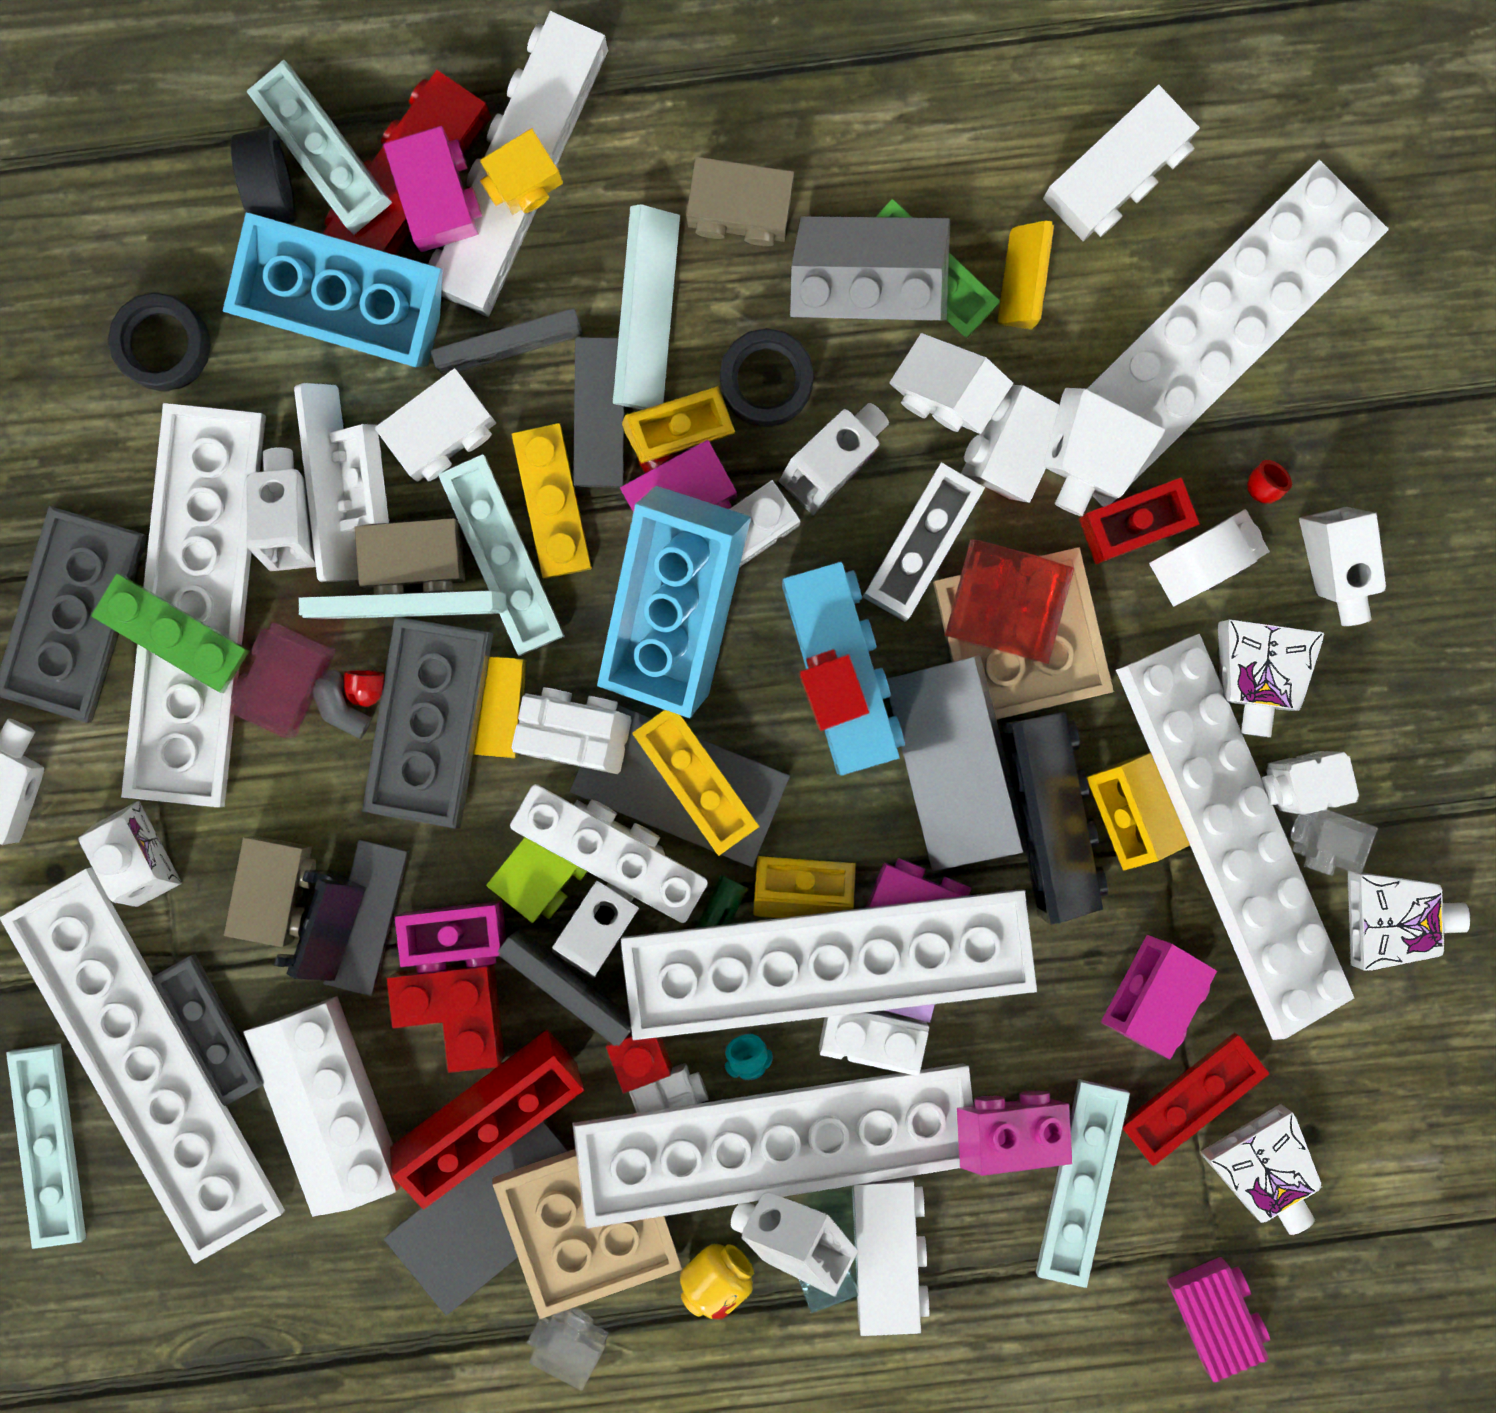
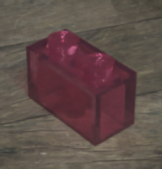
[231,622,336,738]

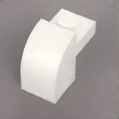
[1149,509,1270,607]

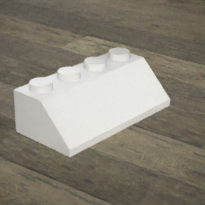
[243,996,401,1217]

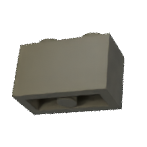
[686,157,794,246]
[355,518,465,595]
[224,835,316,947]

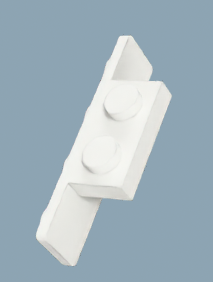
[294,383,389,582]
[510,784,708,923]

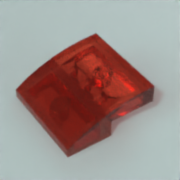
[945,539,1075,664]

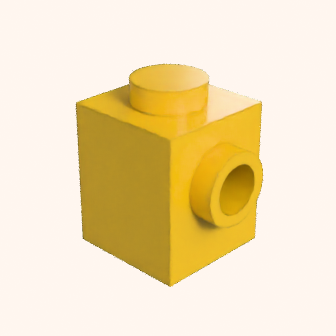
[480,128,563,215]

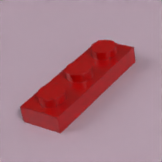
[1122,1032,1270,1167]

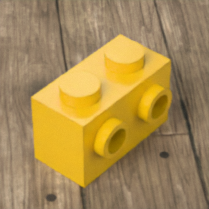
[1087,752,1190,871]

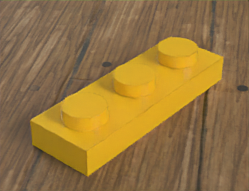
[511,423,592,579]
[632,710,760,856]

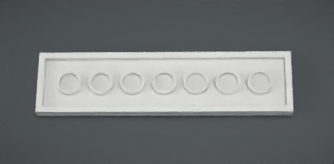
[1087,160,1389,507]
[121,403,266,807]
[1116,634,1354,1040]
[0,868,285,1264]
[621,889,1037,1040]
[573,1063,973,1228]

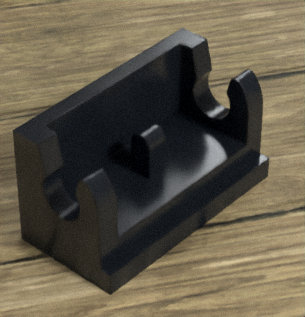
[274,870,365,981]

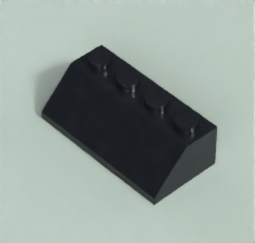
[1001,712,1108,925]

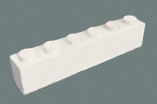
[428,11,608,318]

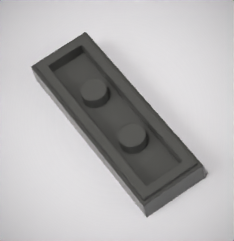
[430,308,583,376]
[574,338,625,488]
[323,839,409,996]
[151,954,264,1106]

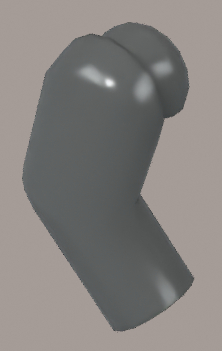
[312,670,372,739]

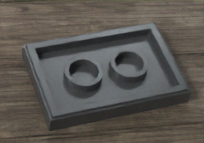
[498,928,631,1046]

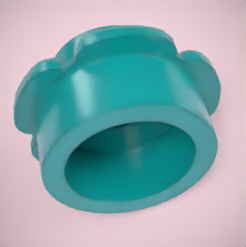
[725,1034,773,1080]

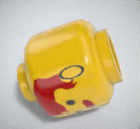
[680,1244,754,1320]

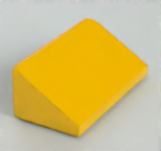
[998,221,1054,329]
[622,386,735,464]
[473,657,527,758]
[753,856,856,918]

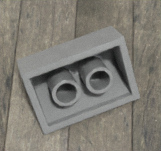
[790,216,950,320]

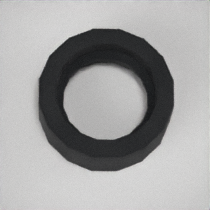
[230,128,296,224]
[108,292,211,392]
[719,328,814,427]

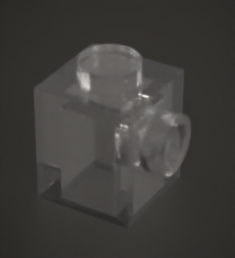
[1291,809,1378,876]
[527,1307,609,1391]

